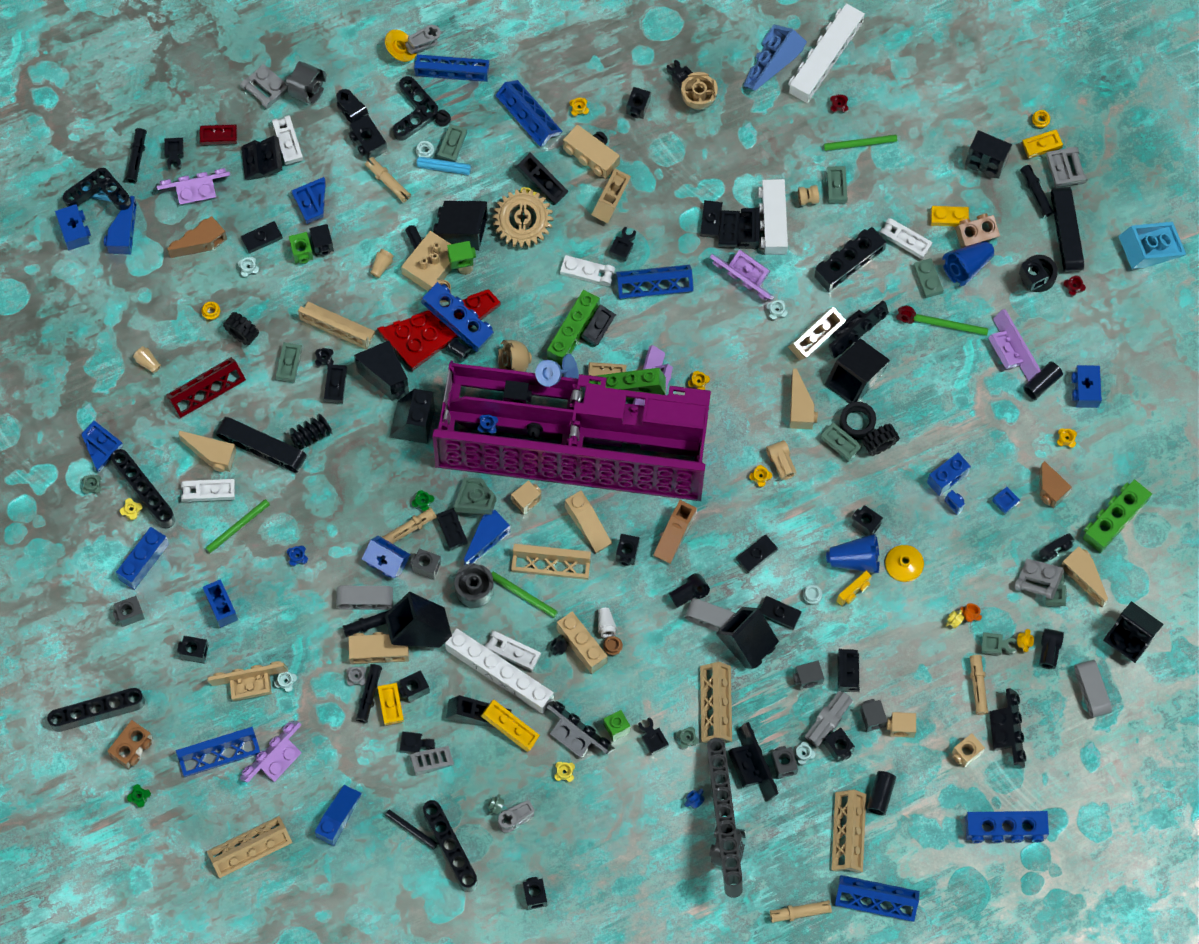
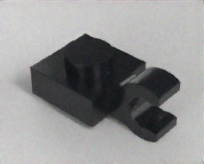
[399,731,436,754]

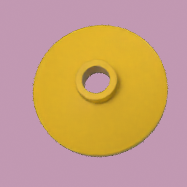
[385,30,417,62]
[885,545,924,582]

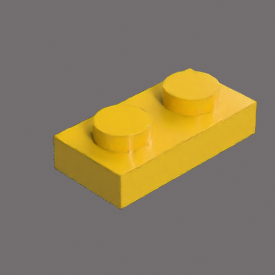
[1021,130,1063,159]
[931,206,969,227]
[837,571,872,606]
[377,683,404,726]

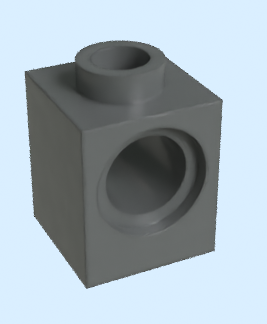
[410,548,441,579]
[112,596,145,627]
[793,660,824,690]
[860,699,888,732]
[771,746,798,779]

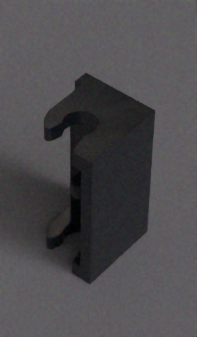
[738,208,760,249]
[837,649,860,692]

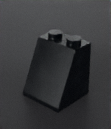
[433,201,488,251]
[824,338,890,403]
[354,340,409,400]
[390,389,435,444]
[384,591,452,648]
[716,607,779,669]

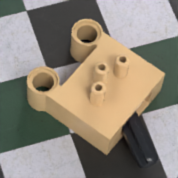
[401,225,473,302]

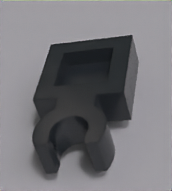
[666,60,693,88]
[164,137,184,170]
[609,227,636,261]
[638,717,669,755]

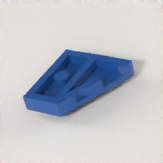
[291,177,326,224]
[81,421,124,472]

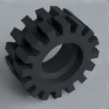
[223,312,259,346]
[862,424,900,455]

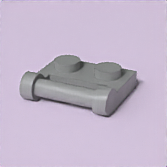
[240,64,288,109]
[1046,147,1088,188]
[1015,559,1064,600]

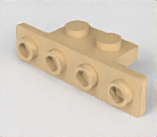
[207,661,288,701]

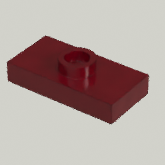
[200,124,237,145]

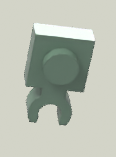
[1046,574,1067,606]
[981,632,1016,655]

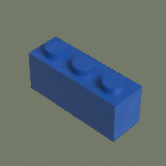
[116,527,169,590]

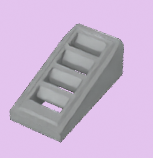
[410,746,454,776]

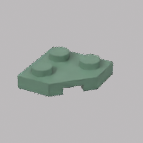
[454,477,497,515]

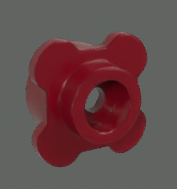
[830,94,849,112]
[1064,275,1086,296]
[896,305,916,324]

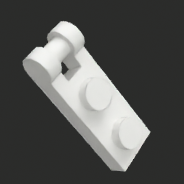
[272,115,303,165]
[879,218,933,260]
[560,255,615,286]
[181,479,235,503]
[485,631,541,672]

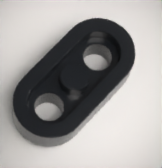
[1038,533,1075,561]

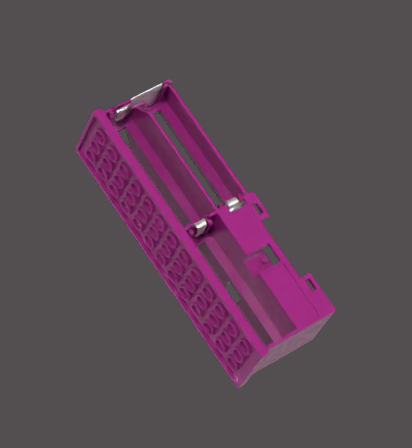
[433,361,711,501]

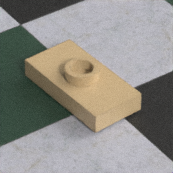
[588,362,627,376]

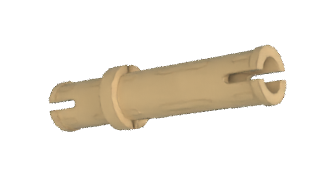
[365,157,411,203]
[382,507,437,544]
[969,655,989,715]
[770,900,832,923]

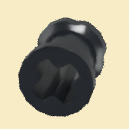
[446,337,472,362]

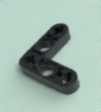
[393,76,438,141]
[63,168,131,210]

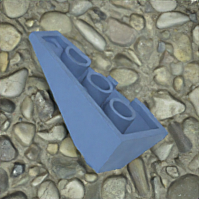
[743,24,807,91]

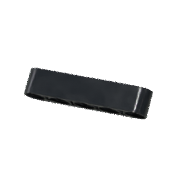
[1051,187,1084,272]
[215,417,307,473]
[111,449,175,529]
[47,688,145,732]
[423,800,478,892]

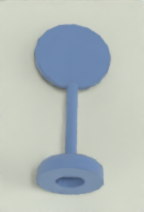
[535,354,579,387]

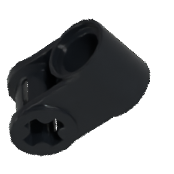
[336,89,369,123]

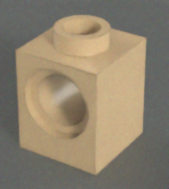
[511,480,542,514]
[887,712,916,738]
[952,733,985,767]

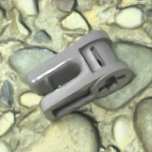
[405,24,441,54]
[498,800,535,833]

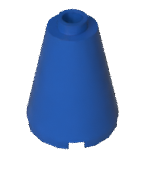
[942,241,994,286]
[826,534,880,573]

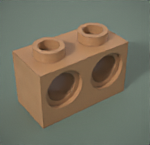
[955,213,1000,248]
[107,720,153,770]

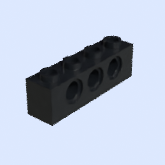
[814,227,887,292]

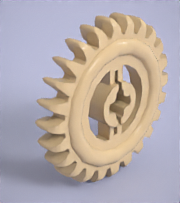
[492,188,554,249]

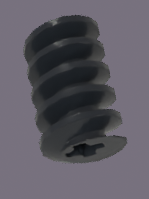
[290,414,333,449]

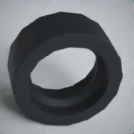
[1021,255,1058,292]
[839,401,876,440]

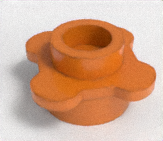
[960,603,982,622]

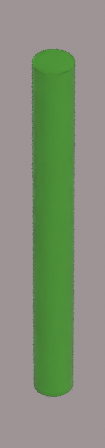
[824,135,897,151]
[913,314,988,336]
[206,499,270,553]
[491,571,558,618]

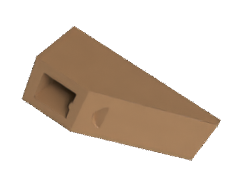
[167,216,227,258]
[653,500,697,564]

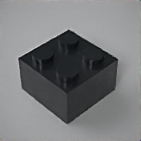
[965,130,1012,179]

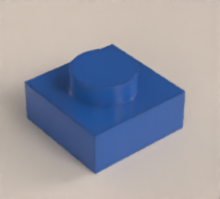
[992,487,1020,514]
[945,490,965,515]

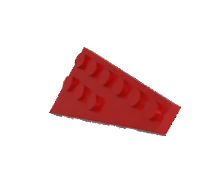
[377,289,501,371]

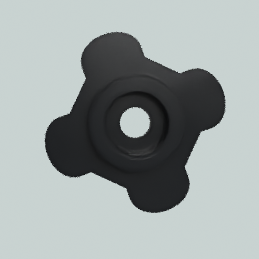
[315,348,334,367]
[550,635,568,655]

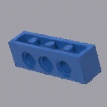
[421,282,494,352]
[965,811,1049,843]

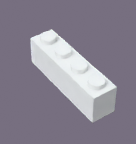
[758,179,788,255]

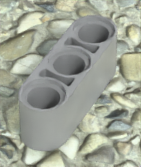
[336,585,393,610]
[685,598,735,632]
[1074,660,1112,718]

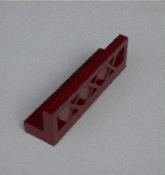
[166,357,246,418]

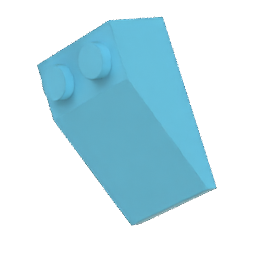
[1119,222,1186,269]

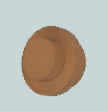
[603,636,623,656]

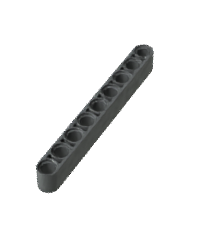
[707,738,743,898]

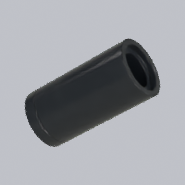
[1023,361,1063,400]
[867,771,896,816]

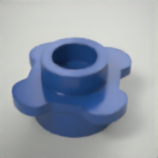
[478,415,498,434]
[287,545,308,566]
[684,789,705,809]

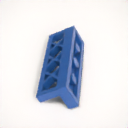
[414,54,490,82]
[496,80,563,147]
[616,265,694,299]
[176,726,260,778]
[835,875,920,922]

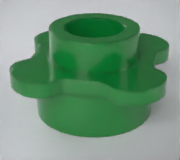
[412,490,434,512]
[127,784,151,808]

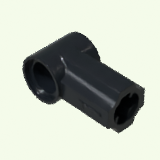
[669,573,710,608]
[1039,628,1064,669]

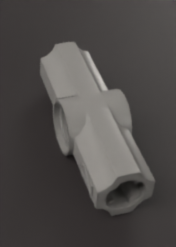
[804,691,853,748]

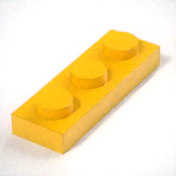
[481,699,540,752]

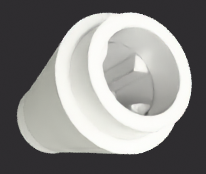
[598,607,617,638]

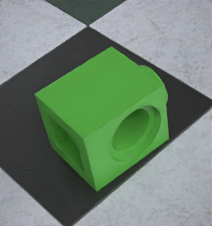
[289,232,313,264]
[447,241,476,270]
[603,710,631,742]

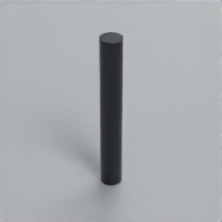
[385,809,438,850]

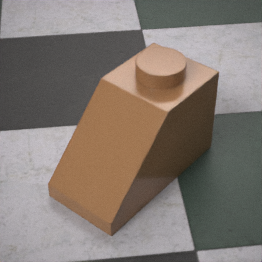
[1039,461,1072,509]

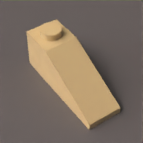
[592,168,631,223]
[790,368,818,429]
[179,431,237,472]
[565,491,612,554]
[1060,546,1108,607]

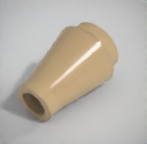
[370,249,394,278]
[133,346,161,374]

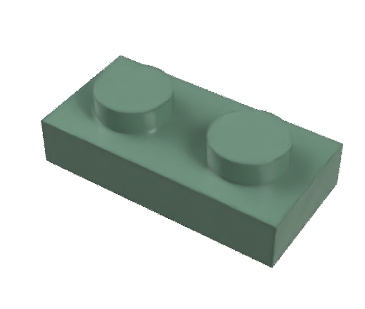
[438,124,467,162]
[827,166,848,203]
[913,258,944,298]
[276,342,302,383]
[820,423,862,462]

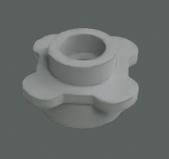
[346,666,366,686]

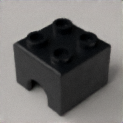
[1103,601,1164,663]

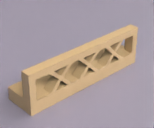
[298,302,375,350]
[511,544,591,580]
[700,661,732,743]
[832,789,866,873]
[207,816,292,878]

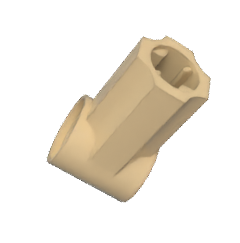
[766,440,797,480]

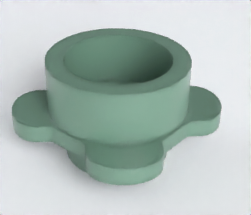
[82,475,102,494]
[676,727,699,749]
[488,794,504,815]

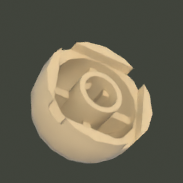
[681,72,718,110]
[498,340,532,372]

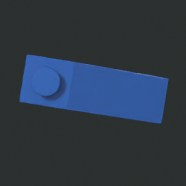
[104,196,137,255]
[464,510,511,565]
[315,785,362,846]

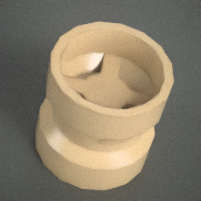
[798,185,819,206]

